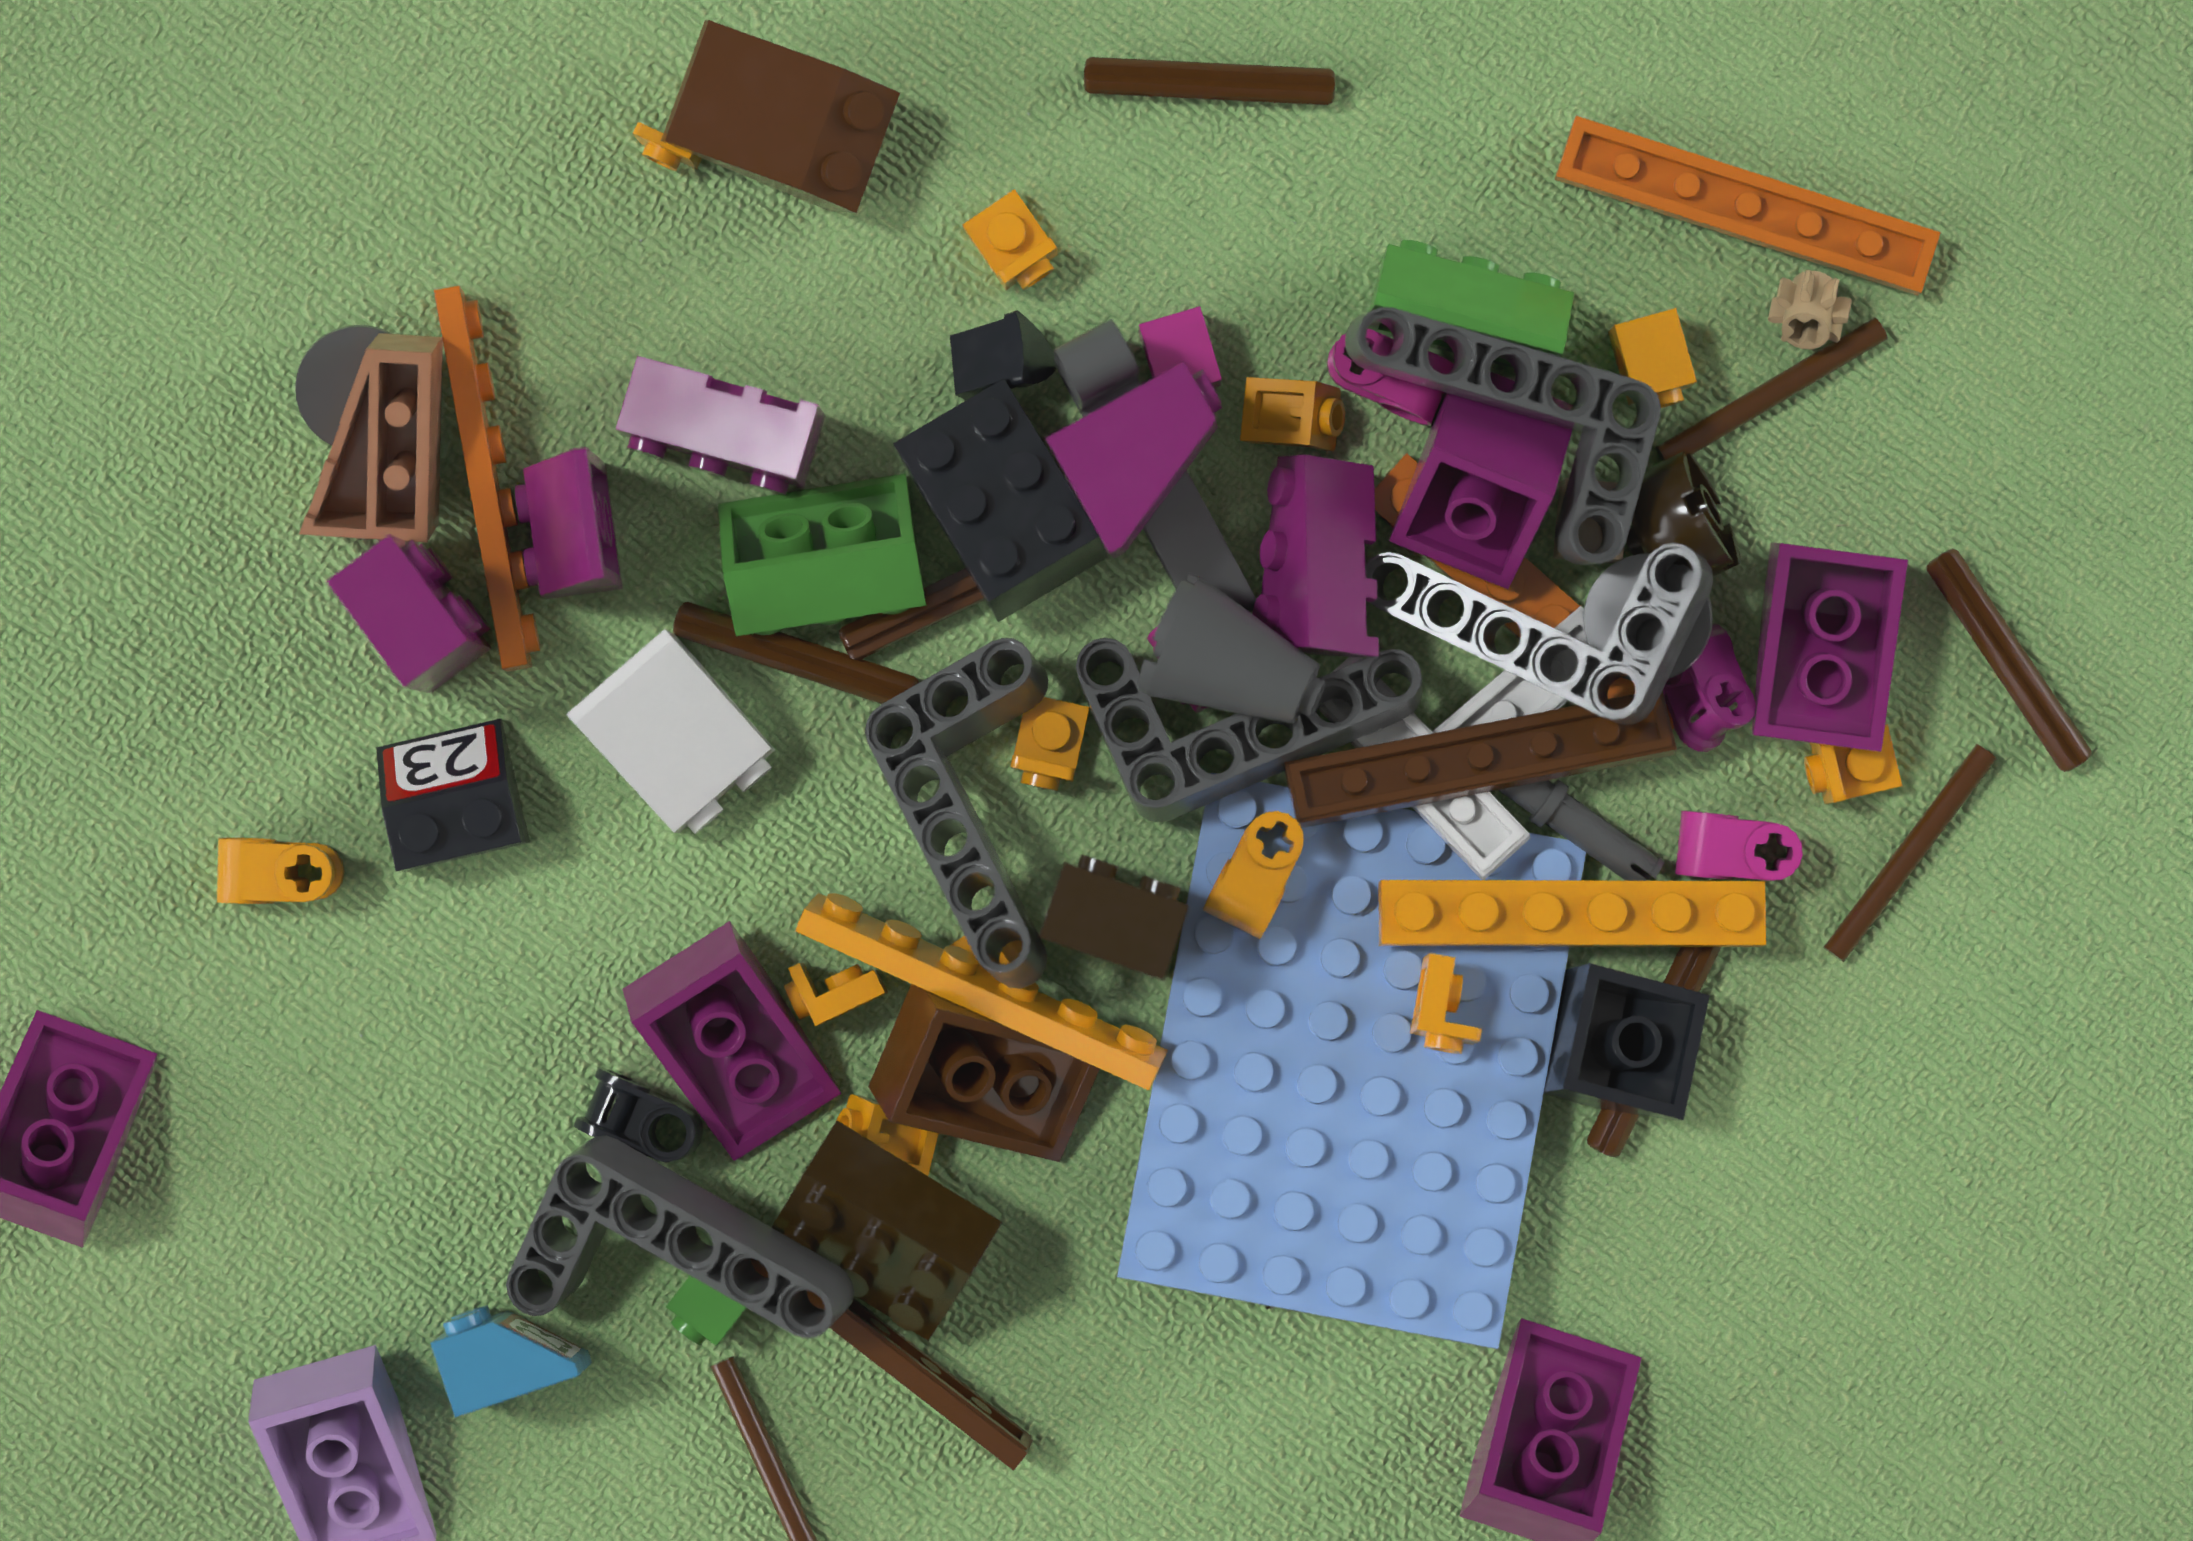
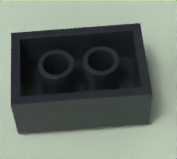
[893,378,1108,622]

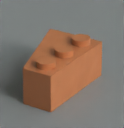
[299,333,443,543]

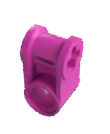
[1327,329,1454,426]
[1675,810,1803,881]

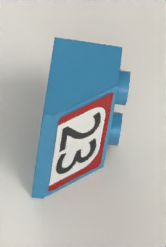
[430,1305,592,1417]

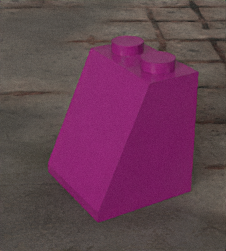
[1046,362,1222,558]
[1389,371,1573,589]

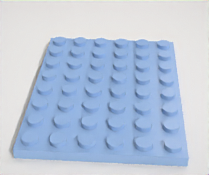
[1117,773,1586,1349]

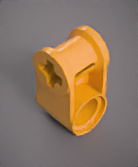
[1202,811,1304,939]
[217,838,345,904]

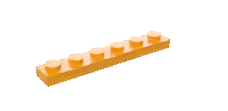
[1378,880,1766,947]
[795,893,1168,1090]

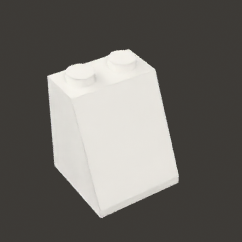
[566,629,775,834]

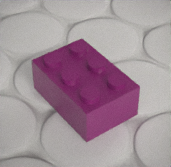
[326,534,492,694]

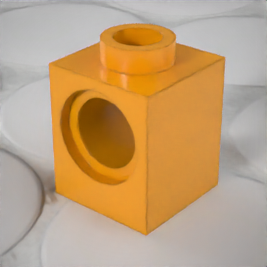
[1608,308,1697,408]

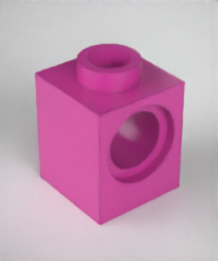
[1138,306,1222,388]

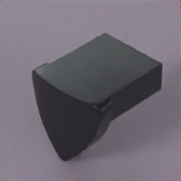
[950,310,1057,400]

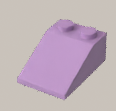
[248,1345,437,1541]

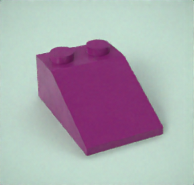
[515,447,623,599]
[1752,542,1908,752]
[623,921,841,1161]
[0,1010,157,1248]
[1459,1318,1642,1541]

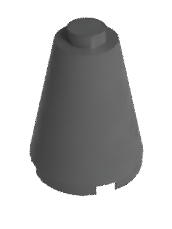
[1137,573,1326,724]

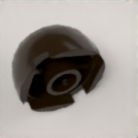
[1626,451,1741,577]

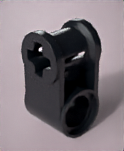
[573,1067,703,1162]

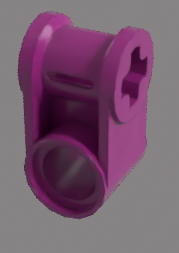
[1663,623,1756,752]

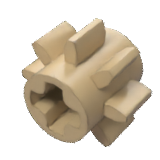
[1768,270,1852,350]

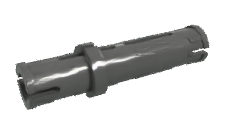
[1498,779,1665,881]

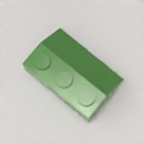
[1368,240,1574,368]
[718,473,926,636]

